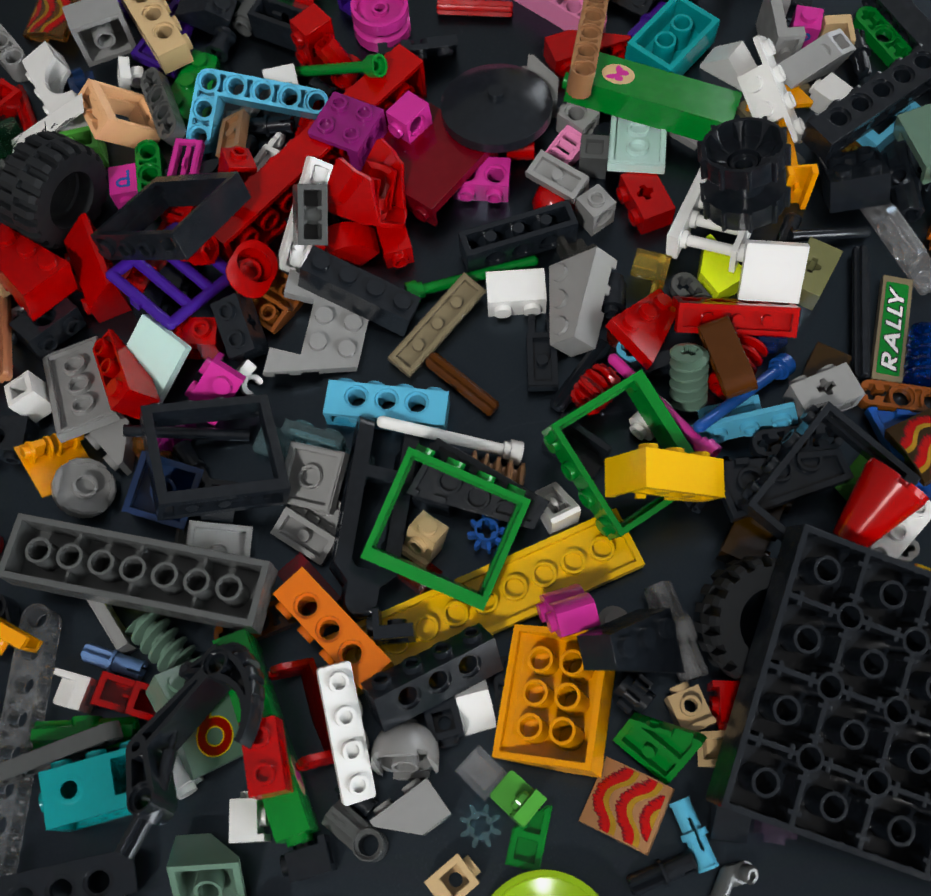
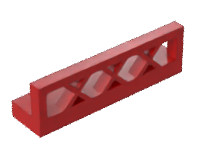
[672,296,801,338]

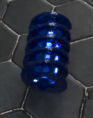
[903,322,931,387]

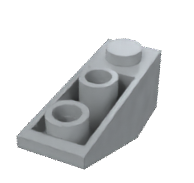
[777,28,856,89]

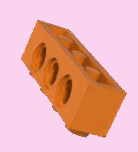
[272,567,394,691]

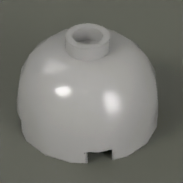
[370,718,439,781]

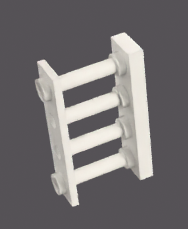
[666,169,751,273]

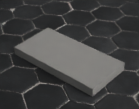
[42,335,121,443]

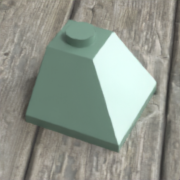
[166,833,247,896]

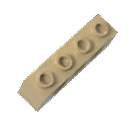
[121,0,194,75]

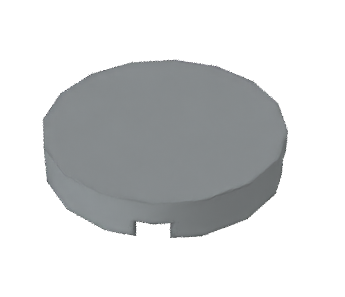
[51,458,117,518]

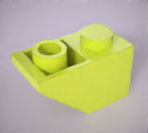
[697,234,742,298]

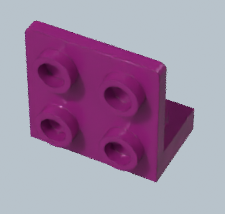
[308,92,387,172]

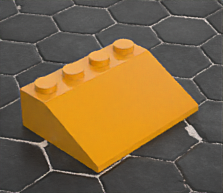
[492,624,615,778]

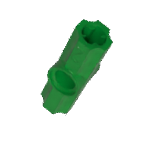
[30,715,141,750]

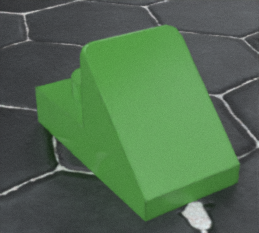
[490,770,547,827]

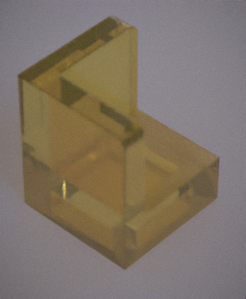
[630,248,672,293]

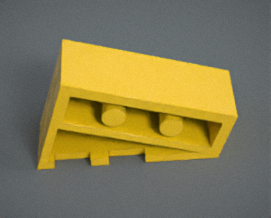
[605,443,725,502]

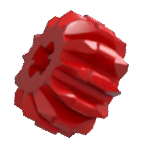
[570,363,621,416]

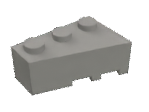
[549,246,618,357]

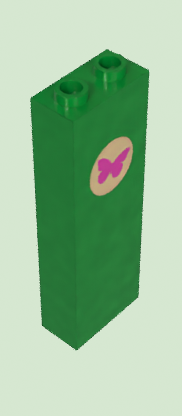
[562,52,743,141]
[213,628,321,848]

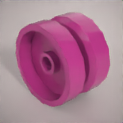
[350,0,411,53]

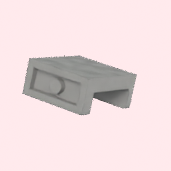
[756,0,806,64]

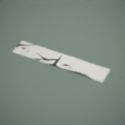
[11,93,84,153]

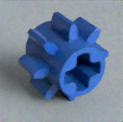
[467,515,505,554]

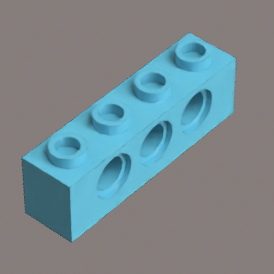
[323,378,450,431]

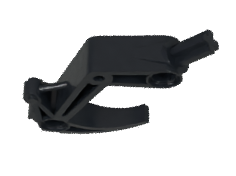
[115,642,265,860]

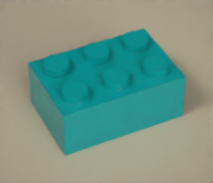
[625,0,720,76]

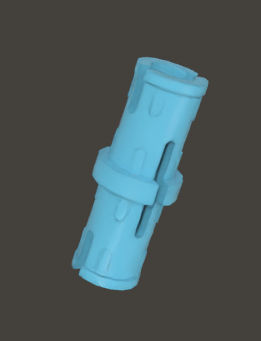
[669,796,720,874]

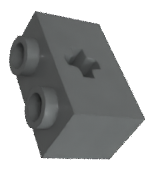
[293,184,328,246]

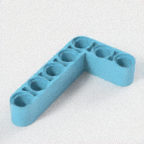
[186,68,329,154]

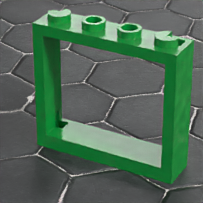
[541,369,694,540]
[360,444,531,611]

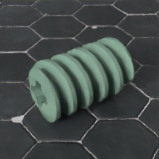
[669,343,710,412]
[125,612,196,673]

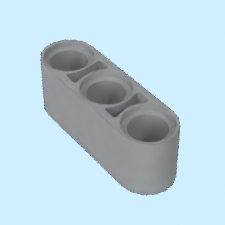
[0,23,28,82]

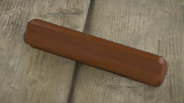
[425,352,499,416]

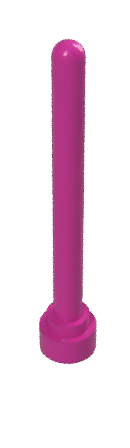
[608,353,722,457]

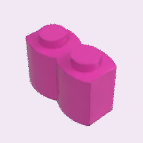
[536,583,601,638]

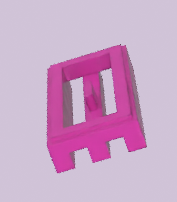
[167,138,205,176]

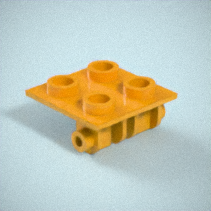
[14,433,89,498]

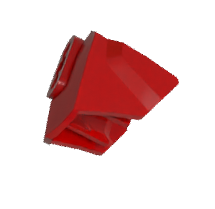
[328,138,407,229]

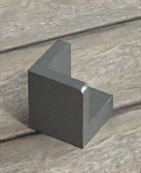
[578,134,610,179]

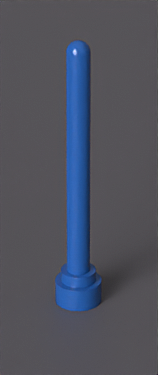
[693,353,796,433]

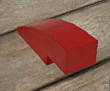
[89,671,156,721]

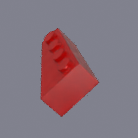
[0,222,78,322]

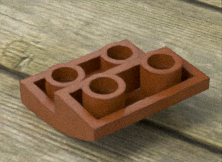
[236,269,304,334]

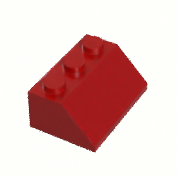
[64,212,132,323]

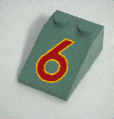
[145,656,243,781]

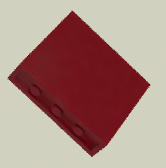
[347,98,498,227]

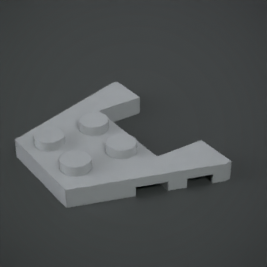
[263,269,369,377]

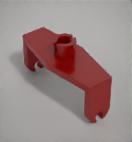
[267,657,334,771]

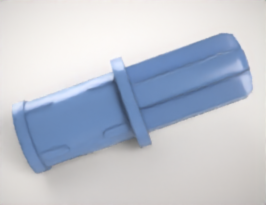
[80,643,148,681]

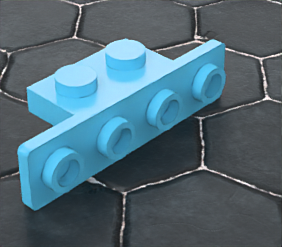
[687,394,799,448]

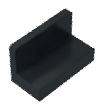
[542,413,612,480]

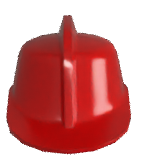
[225,240,278,299]

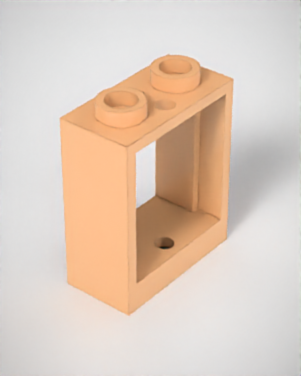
[77,78,161,149]

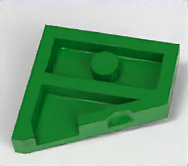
[613,712,707,785]

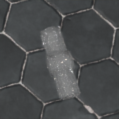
[643,580,709,683]

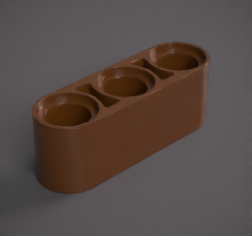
[697,315,758,400]

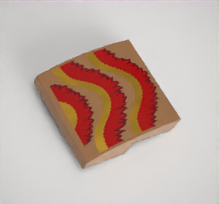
[579,756,675,856]

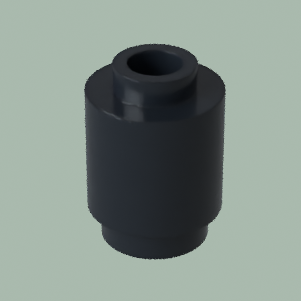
[601,272,627,319]

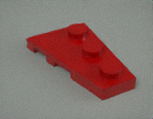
[605,288,676,370]

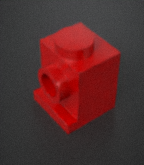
[707,680,740,730]

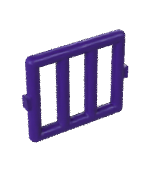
[106,222,230,330]

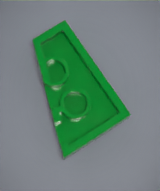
[171,49,220,125]

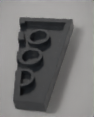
[406,438,550,529]

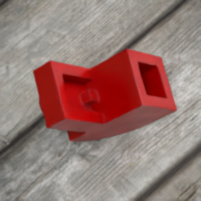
[315,221,380,267]

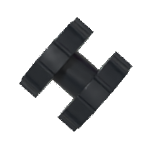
[697,115,791,233]

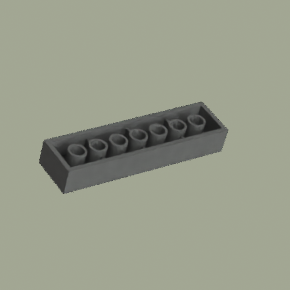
[0,513,278,635]

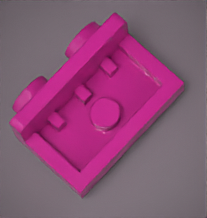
[184,352,246,427]

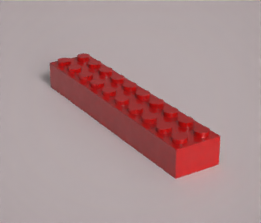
[214,44,427,263]

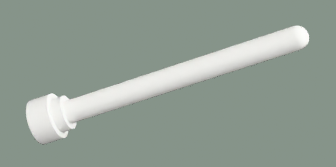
[376,416,524,466]

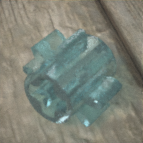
[459,804,501,848]

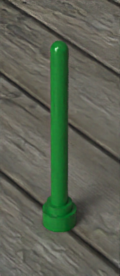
[294,54,388,78]
[404,255,539,302]

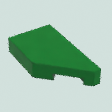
[505,805,553,871]

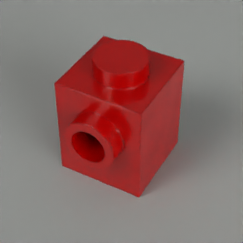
[218,146,257,183]

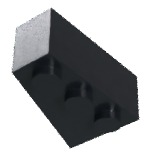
[577,607,685,673]

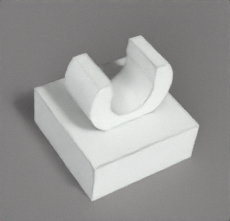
[117,56,144,90]
[236,359,263,395]

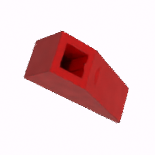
[544,30,631,78]
[92,328,160,420]

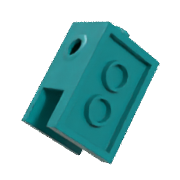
[38,741,133,832]

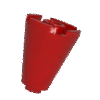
[832,458,929,548]

